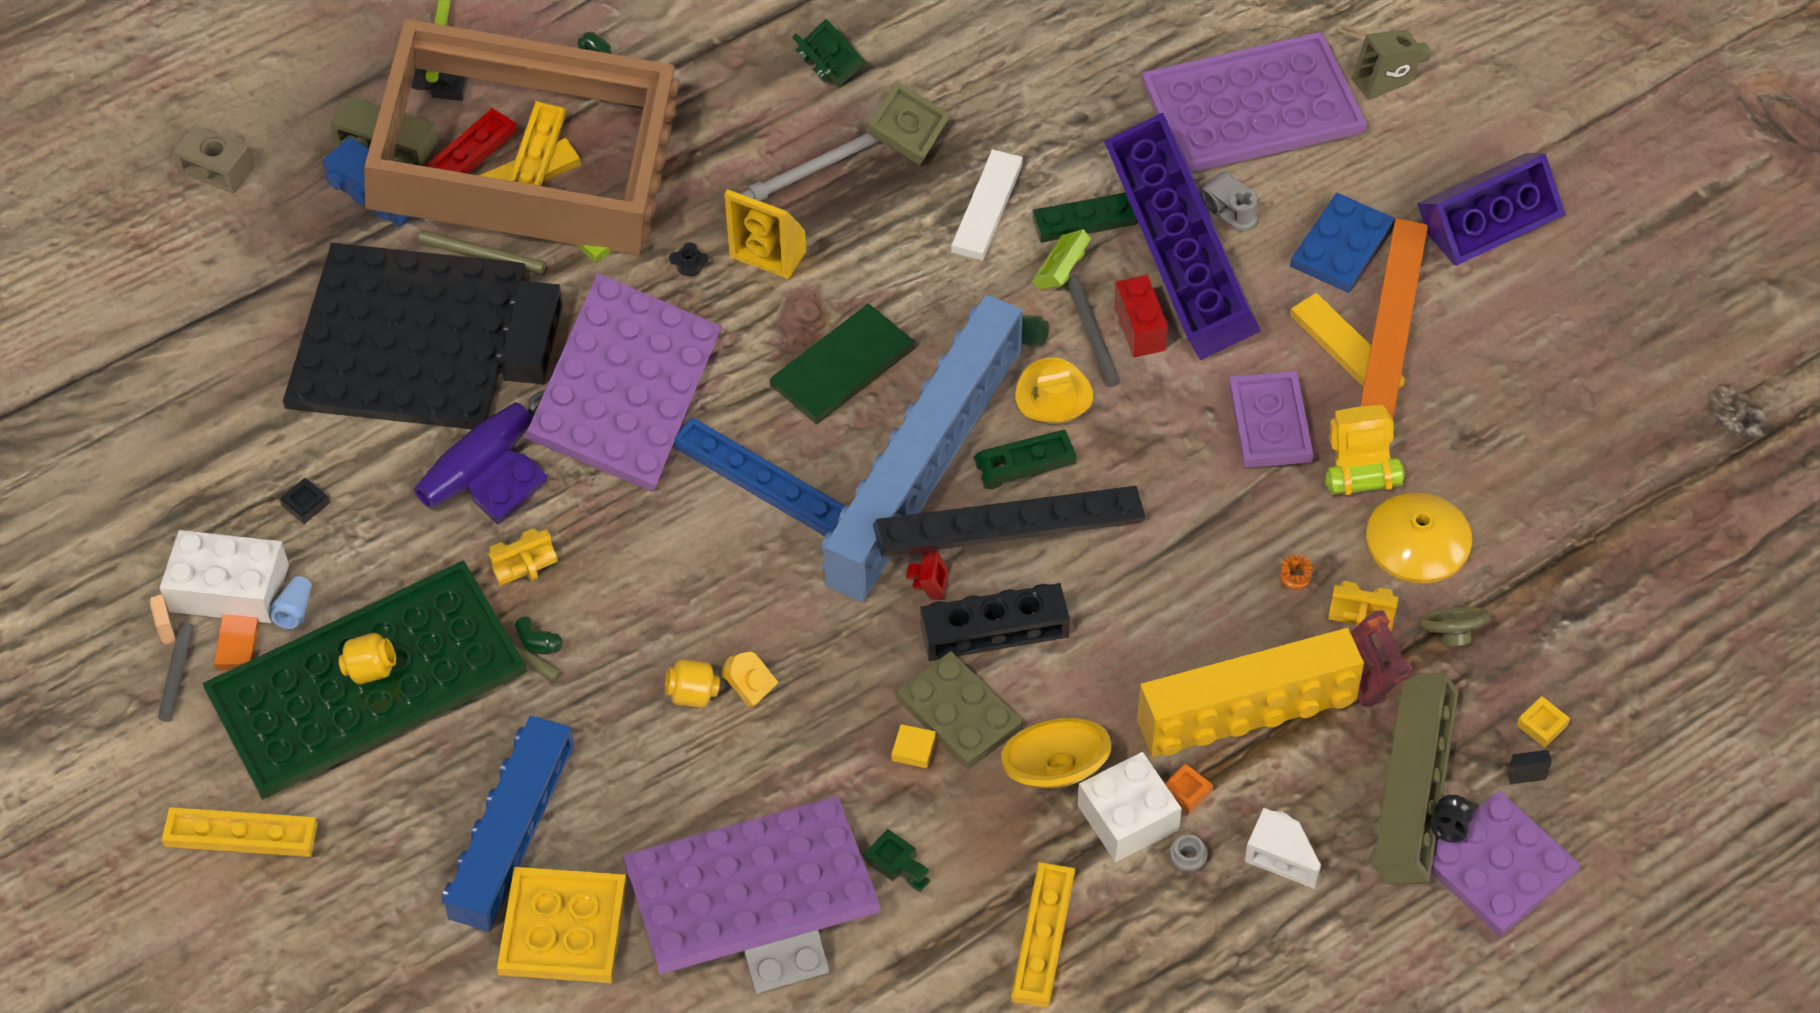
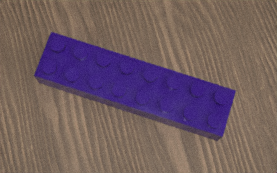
[1104,112,1261,360]

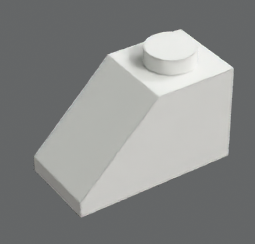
[1245,808,1321,889]

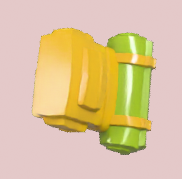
[1325,405,1405,496]

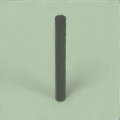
[1066,276,1120,387]

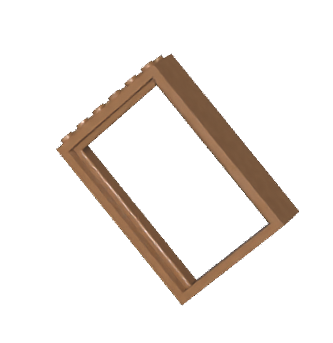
[364,19,679,255]

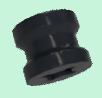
[1430,795,1474,842]

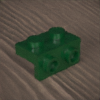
[792,19,866,88]

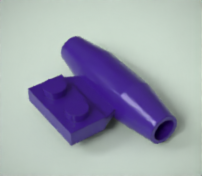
[414,402,548,525]

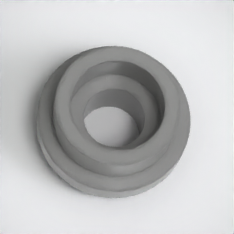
[1170,835,1208,871]

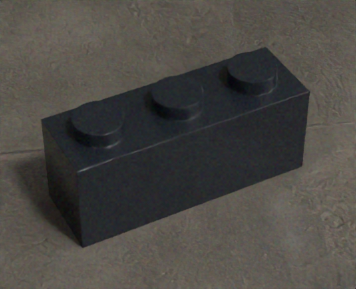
[497,281,563,385]

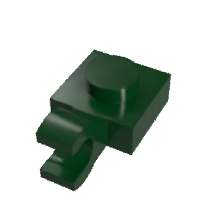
[863,829,930,892]

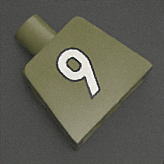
[1351,30,1431,100]

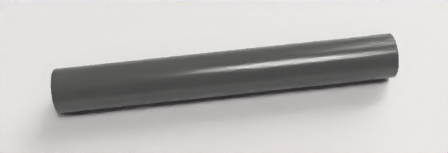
[158,623,193,722]

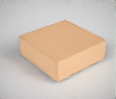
[149,594,176,645]

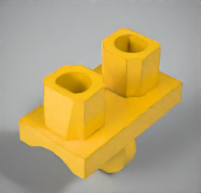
[488,528,558,586]
[1328,581,1398,634]

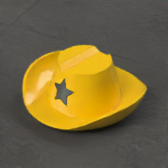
[1015,358,1094,424]

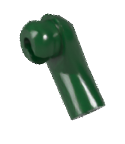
[578,32,612,54]
[514,616,563,655]

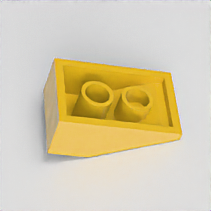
[724,189,806,279]

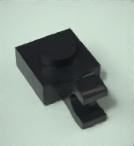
[411,68,469,101]

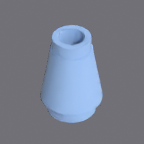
[271,576,312,629]

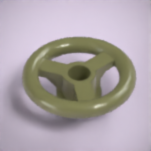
[1418,607,1491,646]

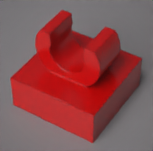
[906,550,949,600]

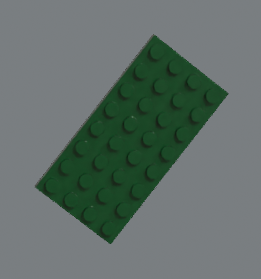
[202,560,527,800]

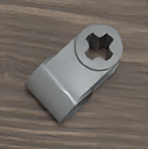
[1200,171,1258,232]

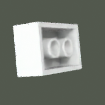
[160,530,289,623]

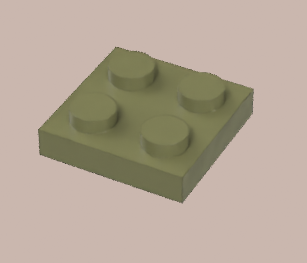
[865,81,951,165]

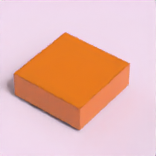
[1165,763,1213,815]

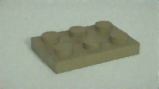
[896,651,1023,770]

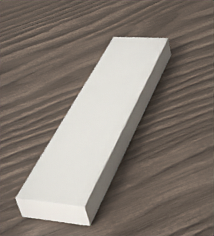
[951,149,1023,261]

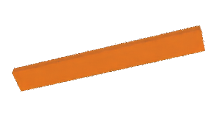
[1360,218,1428,419]

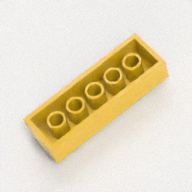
[1137,628,1364,758]

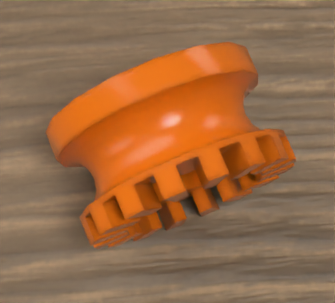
[1280,554,1313,590]

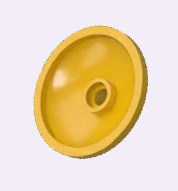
[1366,492,1472,584]
[1001,718,1111,789]

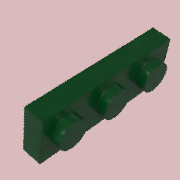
[1032,192,1136,243]

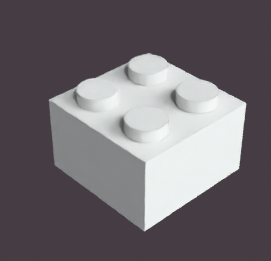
[1077,752,1182,862]

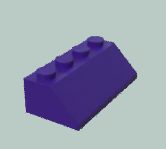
[1417,153,1566,266]

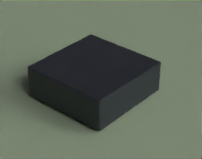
[279,478,330,524]
[1507,750,1552,785]

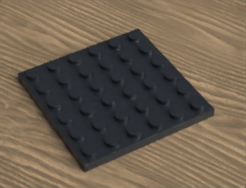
[283,243,526,430]

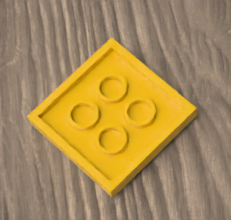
[497,867,627,983]

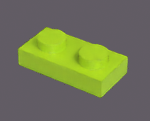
[1032,229,1091,290]

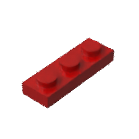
[425,108,517,174]

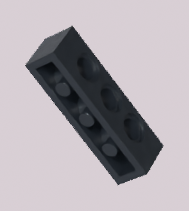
[920,583,1070,661]

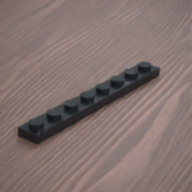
[873,486,1146,557]

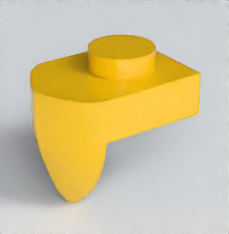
[722,652,779,707]

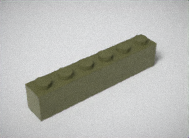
[1372,672,1458,884]

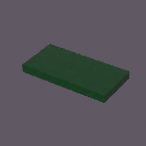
[770,303,915,425]

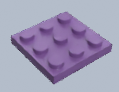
[1431,790,1581,938]

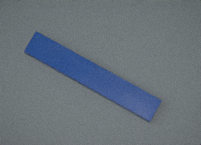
[672,417,845,536]

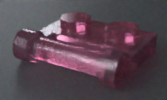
[1350,610,1413,707]

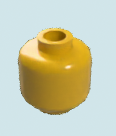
[339,633,396,685]
[665,659,720,708]

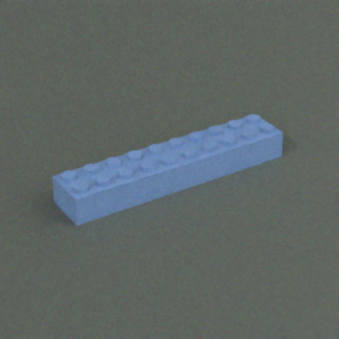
[821,295,1023,602]

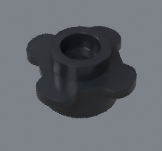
[669,242,709,277]

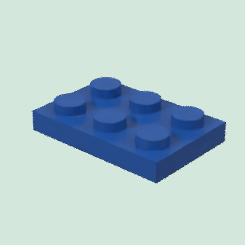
[1290,192,1395,293]

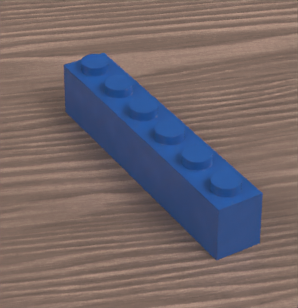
[442,715,574,932]

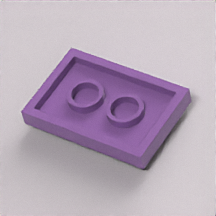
[1229,371,1313,468]

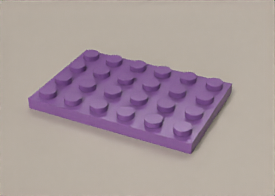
[1141,32,1367,173]
[525,273,722,492]
[623,796,880,975]

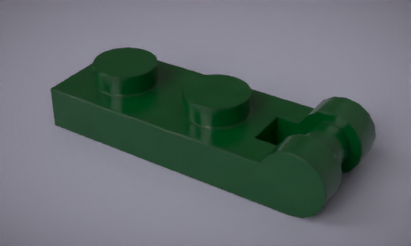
[973,429,1076,489]

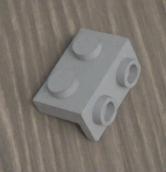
[742,930,829,994]

